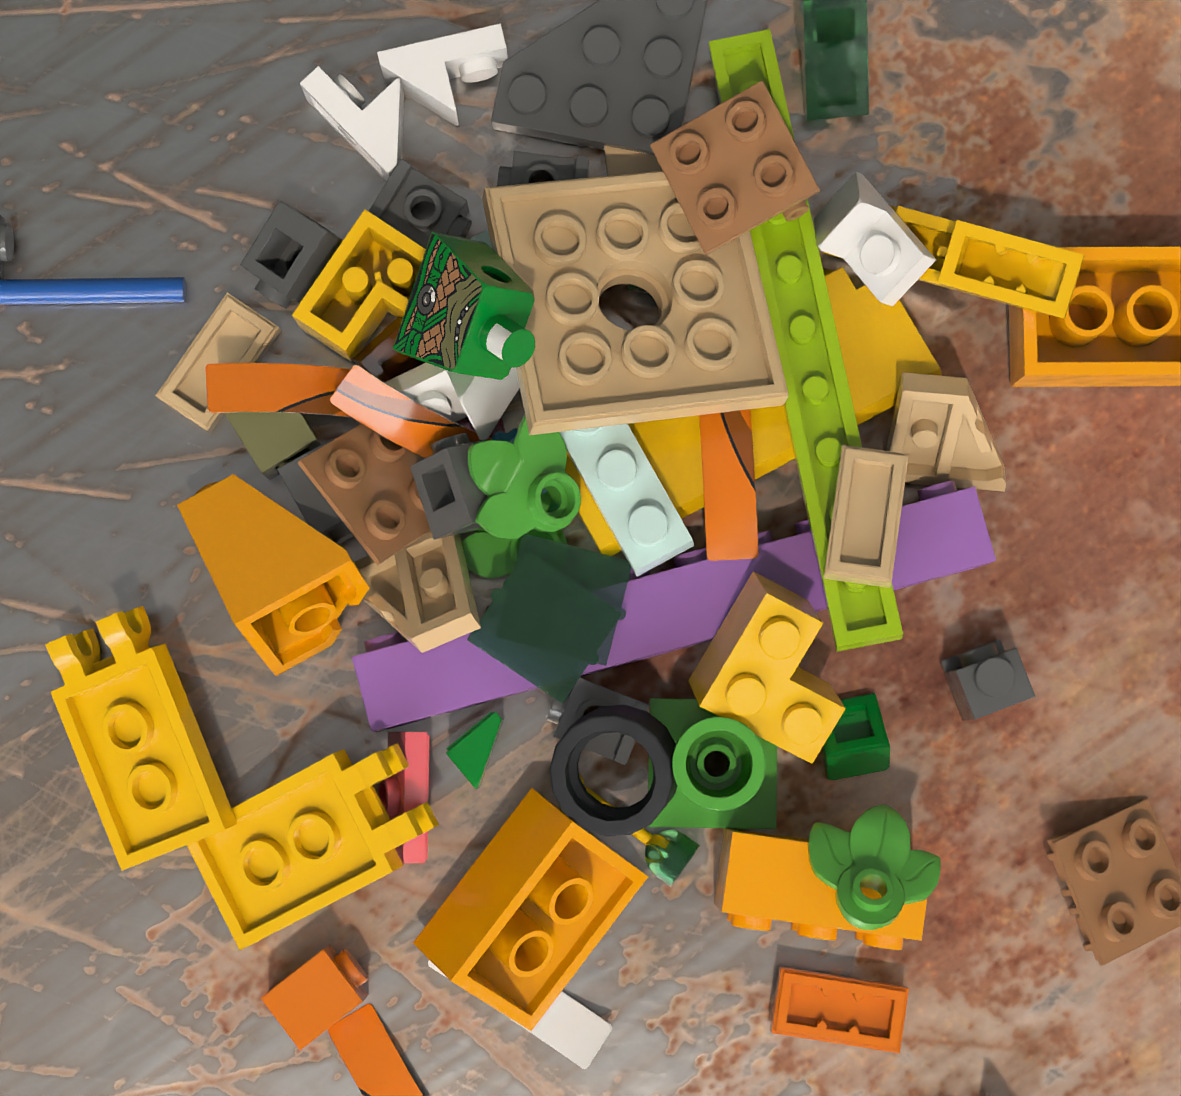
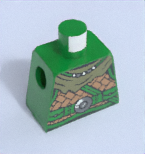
[393,232,535,380]

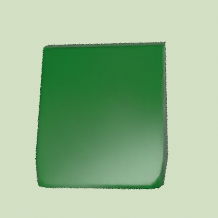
[821,693,890,780]
[446,711,504,790]

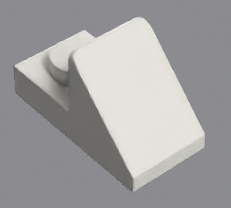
[377,23,508,126]
[300,66,404,182]
[814,172,936,306]
[385,363,520,440]

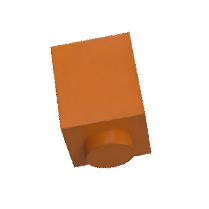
[261,944,368,1050]

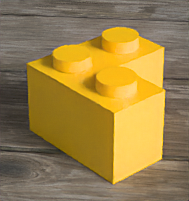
[292,209,426,363]
[688,571,846,764]

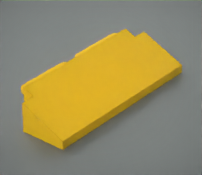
[565,267,942,560]

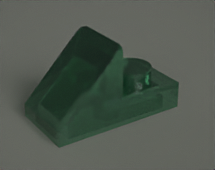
[795,0,869,121]

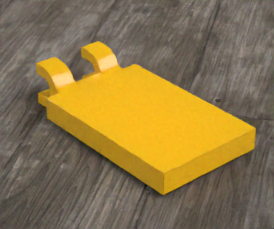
[45,606,238,871]
[187,743,439,950]

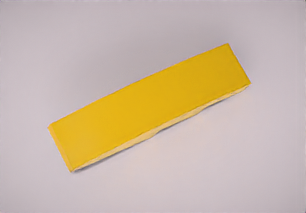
[823,205,1085,319]

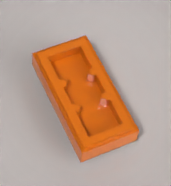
[770,966,909,1053]

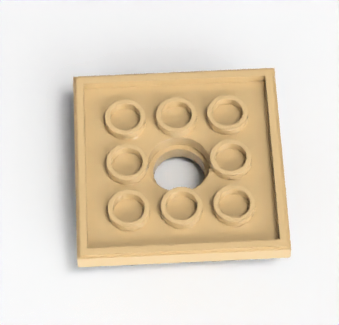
[482,171,789,435]

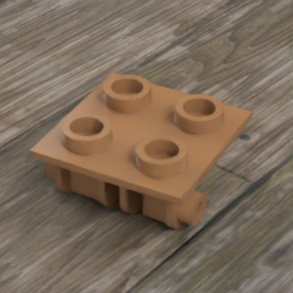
[650,80,820,255]
[298,424,431,566]
[1046,798,1181,966]

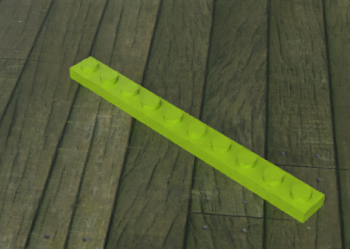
[708,29,903,652]

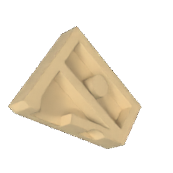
[886,372,1006,492]
[354,531,481,653]

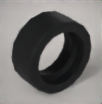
[549,704,678,837]

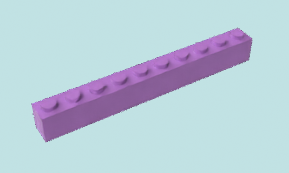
[352,480,996,733]

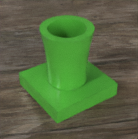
[647,698,777,829]

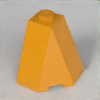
[177,474,369,676]

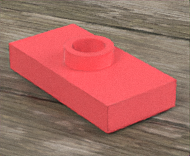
[378,732,429,863]

